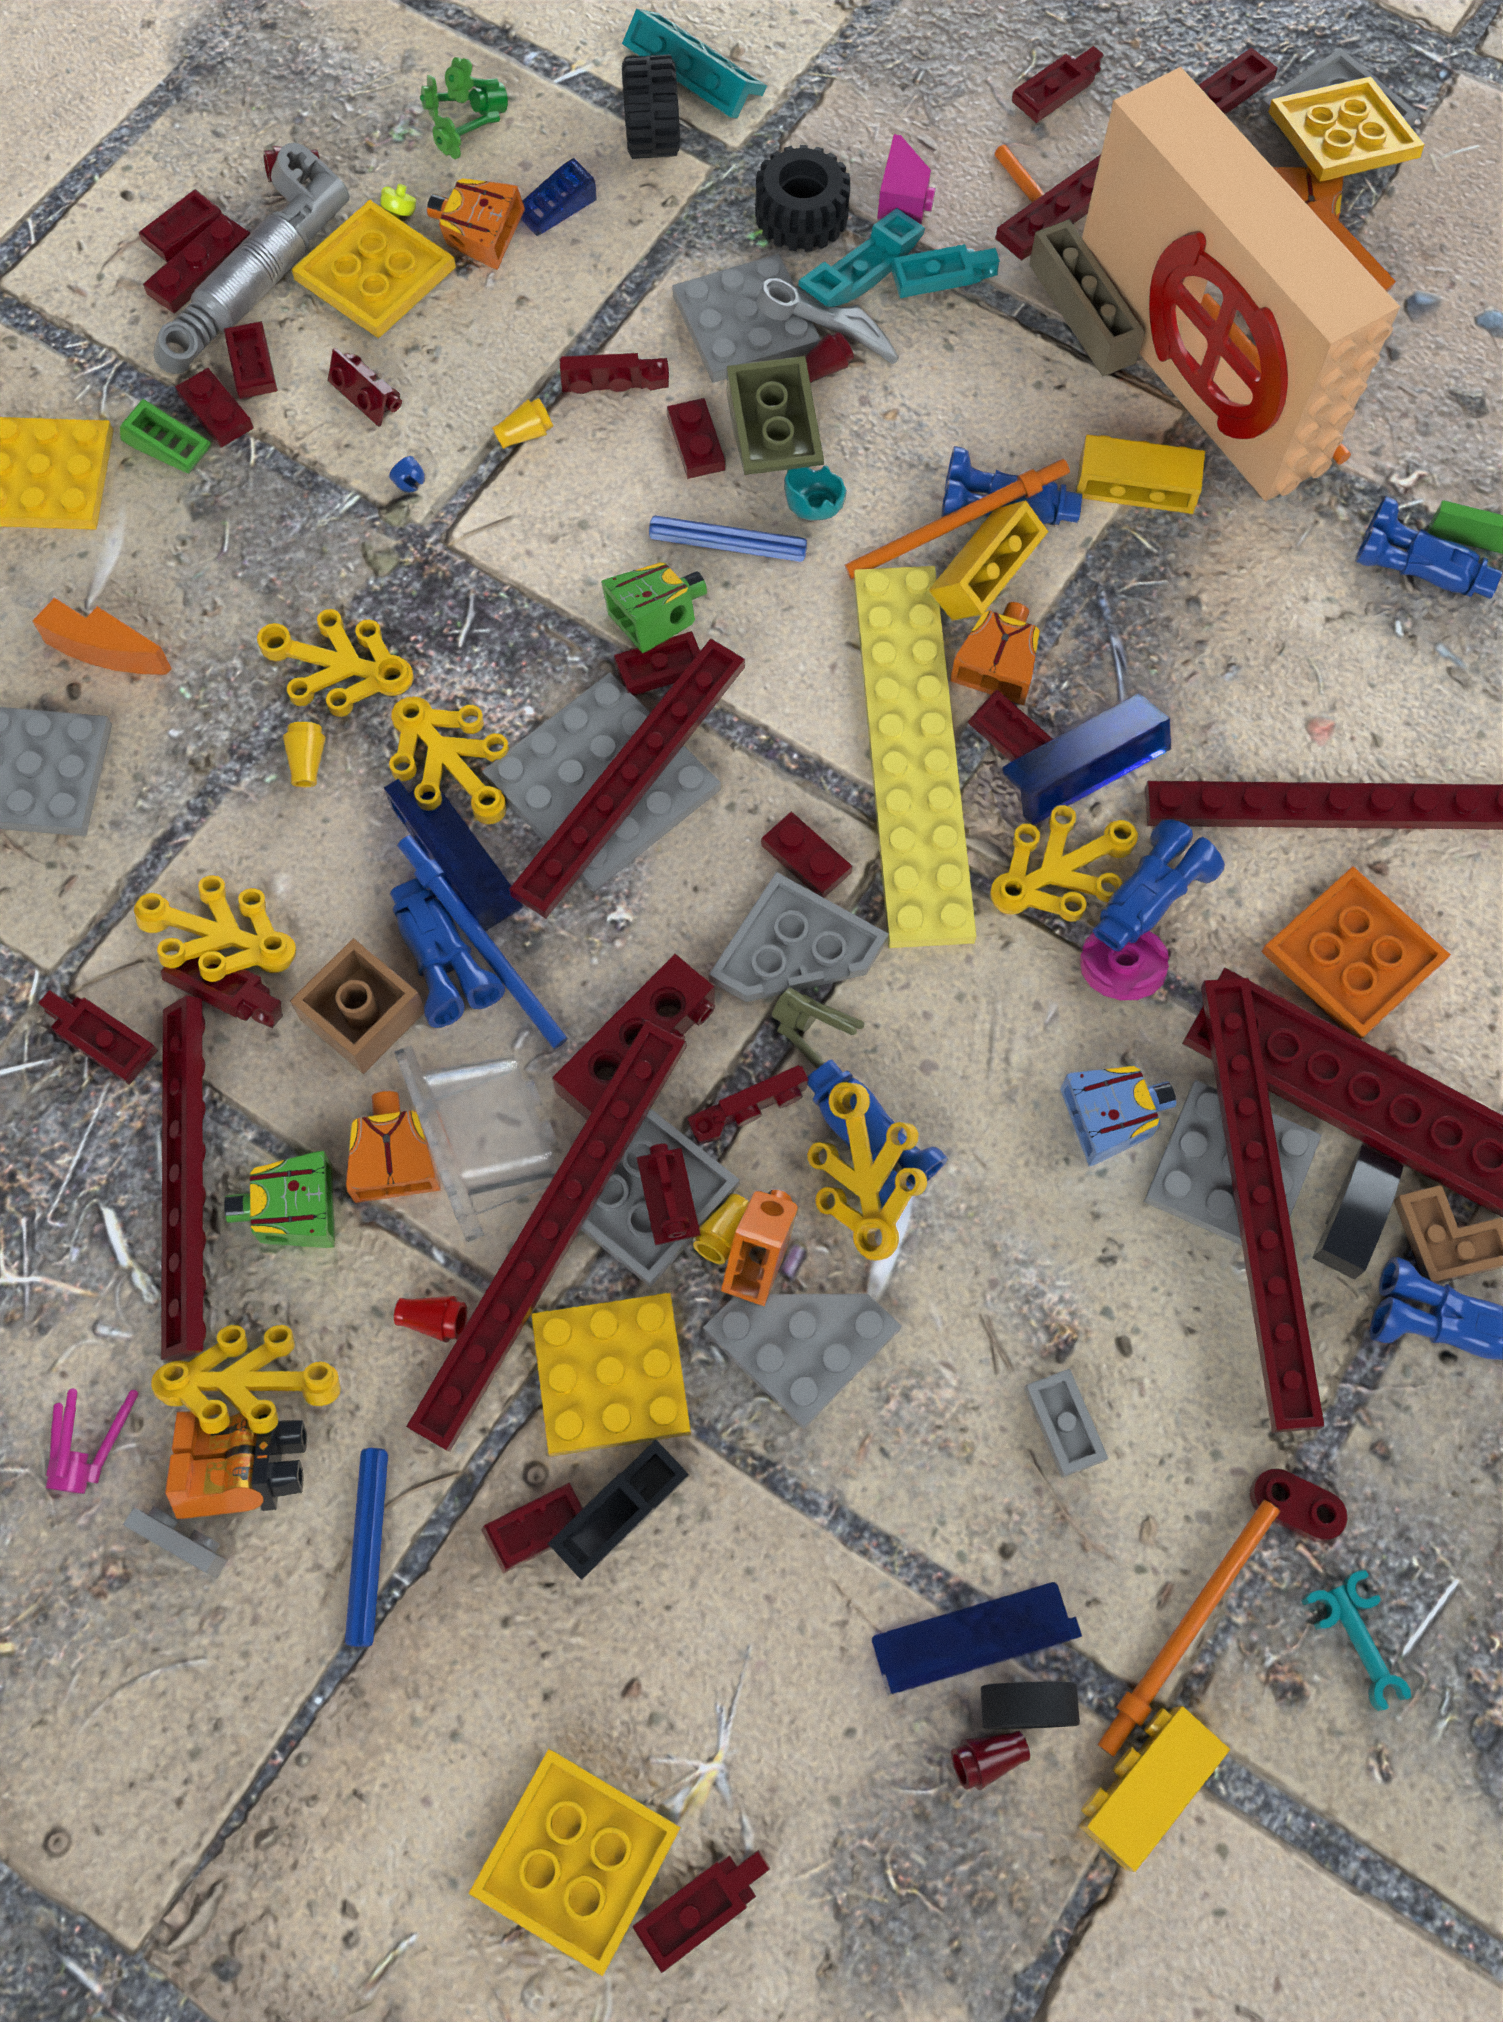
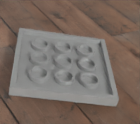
[482,672,721,892]

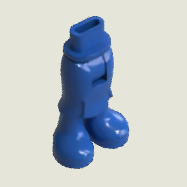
[941,446,1082,525]
[1355,496,1502,599]
[1093,819,1225,952]
[390,878,505,1028]
[807,1059,948,1208]
[1369,1257,1503,1360]

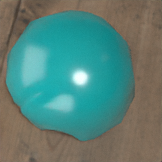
[784,465,847,521]

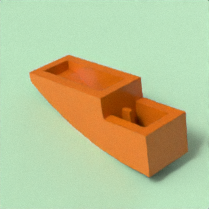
[32,597,172,675]

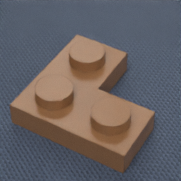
[1394,1185,1503,1284]

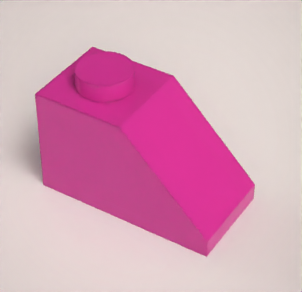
[877,134,936,224]

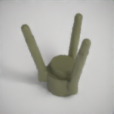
[772,987,864,1069]

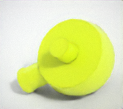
[380,184,416,219]

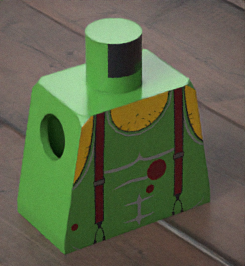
[601,563,707,653]
[224,1151,335,1248]

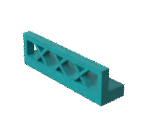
[622,8,767,118]

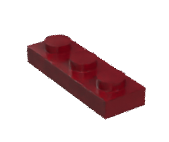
[143,214,251,314]

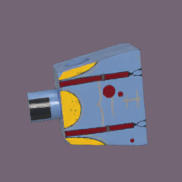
[1060,1066,1176,1167]

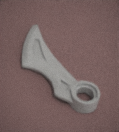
[756,278,899,364]

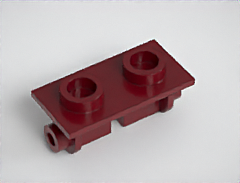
[327,348,402,427]
[636,1143,701,1246]

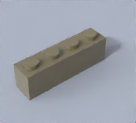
[1029,220,1145,377]

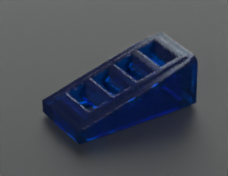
[521,158,597,236]

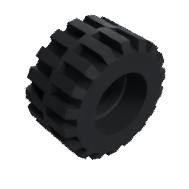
[622,55,680,159]
[755,145,850,252]

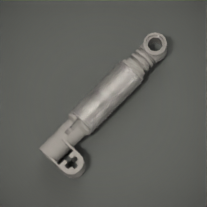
[153,143,350,374]

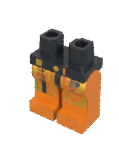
[165,1411,308,1519]

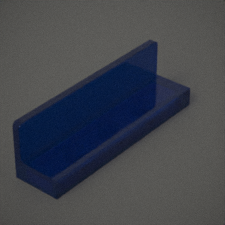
[1002,694,1171,825]
[384,779,524,932]
[871,1582,1082,1696]

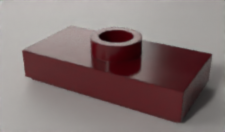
[138,189,222,262]
[224,321,278,399]
[967,689,1059,778]
[481,1482,583,1574]

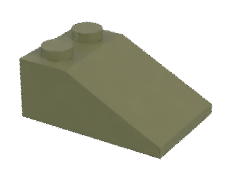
[726,356,824,475]

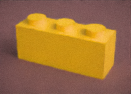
[1076,434,1205,514]
[929,500,1049,621]
[1079,1706,1231,1872]

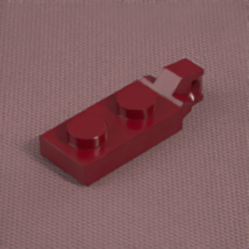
[1012,46,1104,123]
[559,353,669,394]
[161,941,283,1028]
[38,990,158,1085]
[688,1065,809,1145]
[632,1850,770,1973]

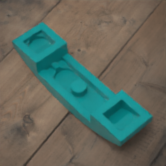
[798,208,925,307]

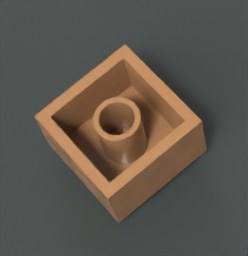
[290,938,424,1075]

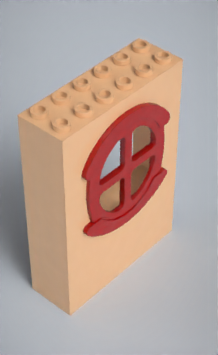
[1082,67,1400,502]

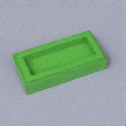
[1427,500,1503,554]

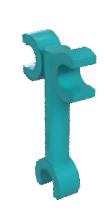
[1301,1570,1411,1711]

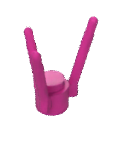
[45,1388,138,1494]

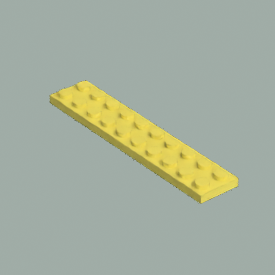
[854,566,977,948]

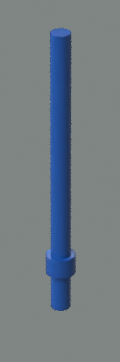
[397,835,568,1049]

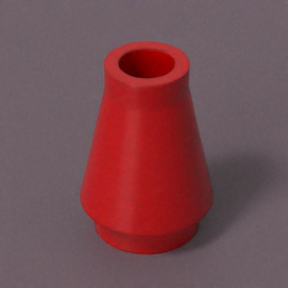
[394,1296,468,1343]

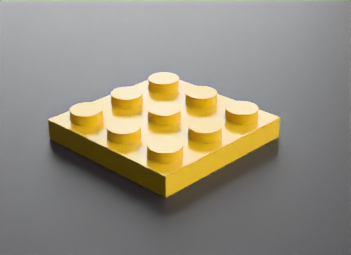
[1268,76,1425,182]
[292,200,456,339]
[0,417,114,530]
[531,1292,691,1457]
[468,1748,681,1977]

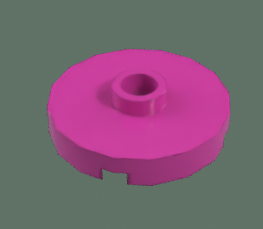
[1080,931,1169,1000]

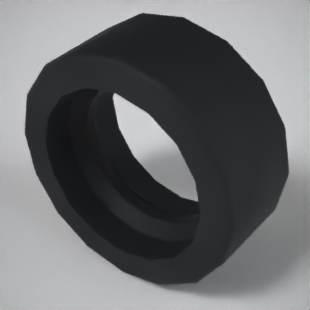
[981,1681,1080,1729]

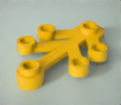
[257,609,414,717]
[389,696,509,824]
[990,805,1138,922]
[134,875,296,982]
[807,1082,927,1261]
[151,1325,341,1434]

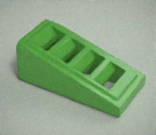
[120,399,211,474]

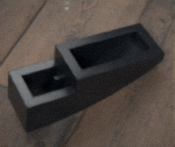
[1312,1145,1404,1280]
[547,1439,690,1580]

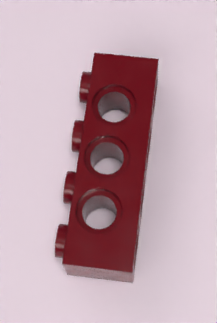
[552,954,715,1120]

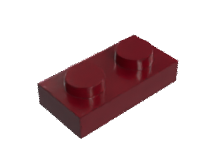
[175,368,254,448]
[667,398,725,479]
[614,631,700,696]
[761,811,852,898]

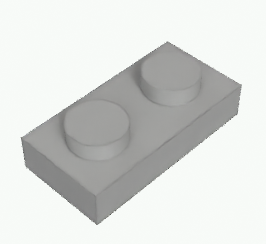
[1024,1369,1108,1478]
[123,1506,228,1578]

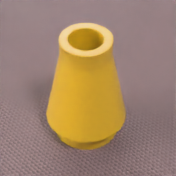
[492,398,554,449]
[283,722,326,788]
[693,1193,749,1264]

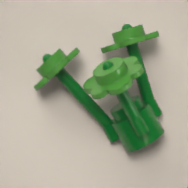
[420,57,508,159]

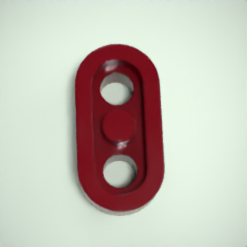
[1250,1469,1348,1542]

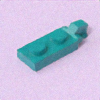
[891,244,1000,298]

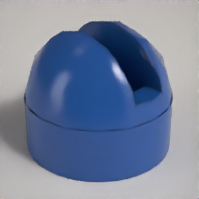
[389,456,425,493]

